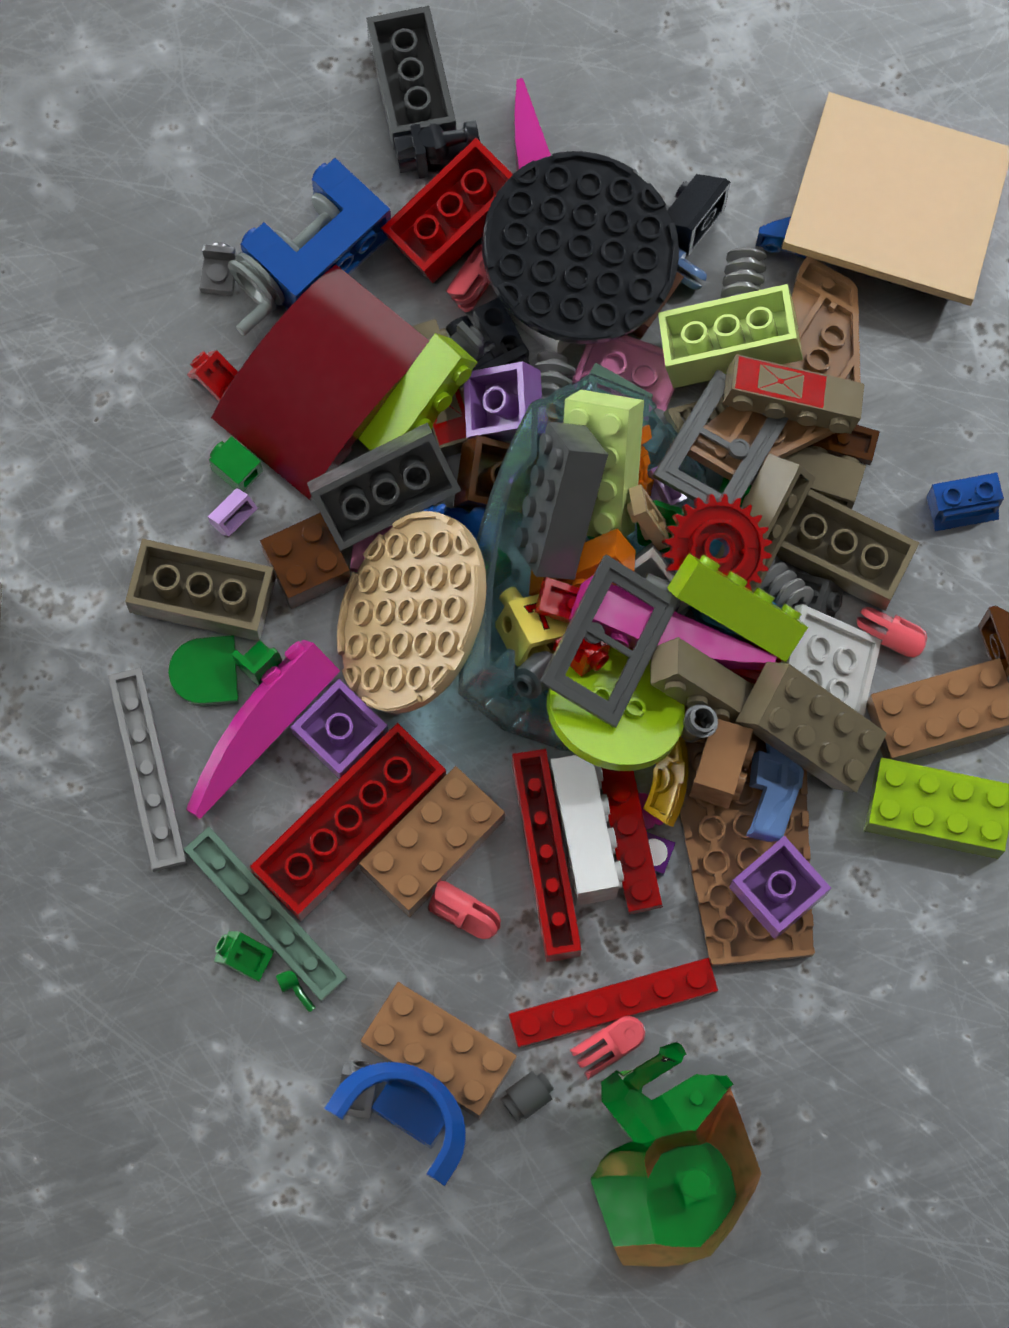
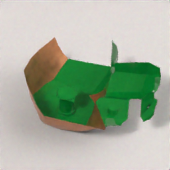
[590,1041,762,1267]

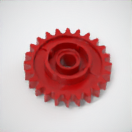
[662,494,772,590]

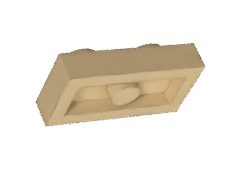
[627,484,669,551]

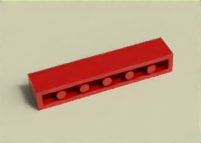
[512,748,582,962]

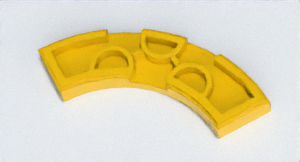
[643,735,688,827]

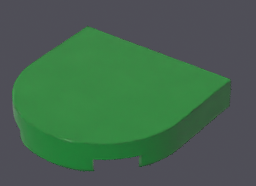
[168,635,239,706]

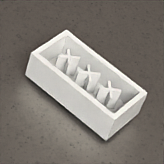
[550,755,624,906]

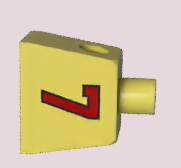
[495,587,569,666]

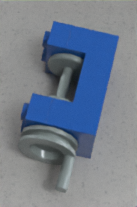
[228,158,391,336]

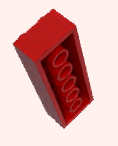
[250,722,446,922]

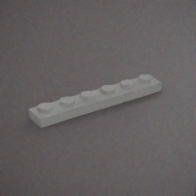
[108,667,187,872]

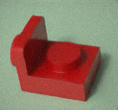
[187,350,238,401]
[553,636,611,677]

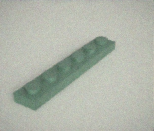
[183,827,347,1002]

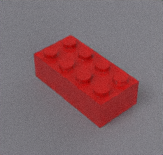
[381,138,513,284]

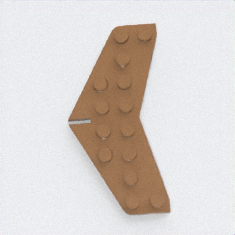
[687,256,861,480]

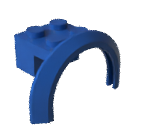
[324,1062,466,1186]

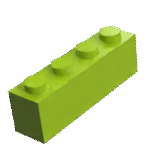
[359,333,478,451]
[667,554,808,662]

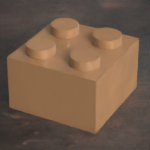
[689,719,757,809]

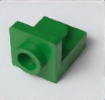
[214,931,274,982]

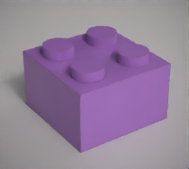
[464,361,544,442]
[291,679,389,779]
[729,836,831,940]

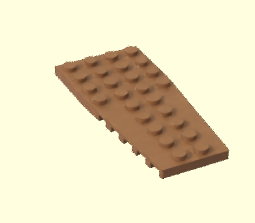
[679,682,815,967]

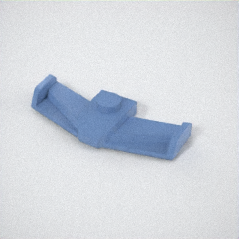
[746,743,804,842]

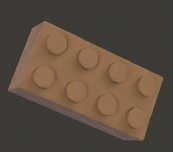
[866,658,1009,762]
[359,766,505,918]
[360,982,517,1120]

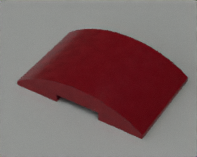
[211,264,429,501]

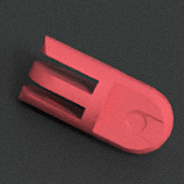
[446,244,490,312]
[856,607,928,658]
[428,881,501,939]
[570,1016,645,1080]

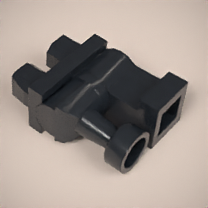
[394,120,480,179]
[446,297,530,371]

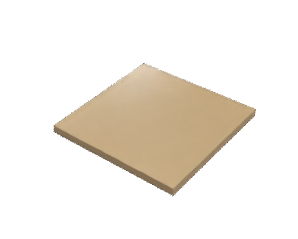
[781,92,1009,306]

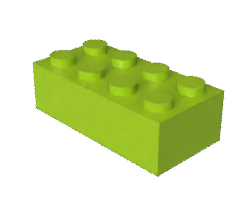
[864,757,1009,859]

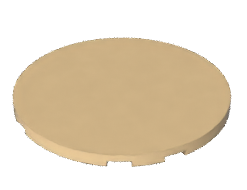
[337,511,486,714]

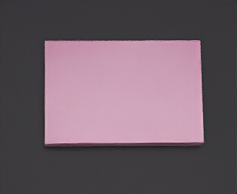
[572,335,675,411]

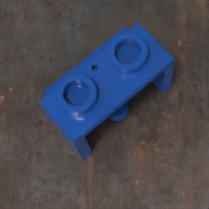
[927,472,1004,532]

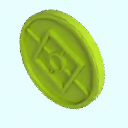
[547,647,685,771]

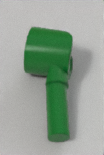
[276,970,316,1013]

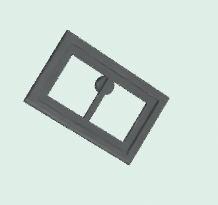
[652,370,789,504]
[539,555,680,728]

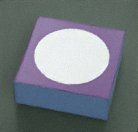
[647,832,676,876]

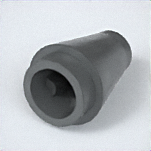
[681,704,718,743]

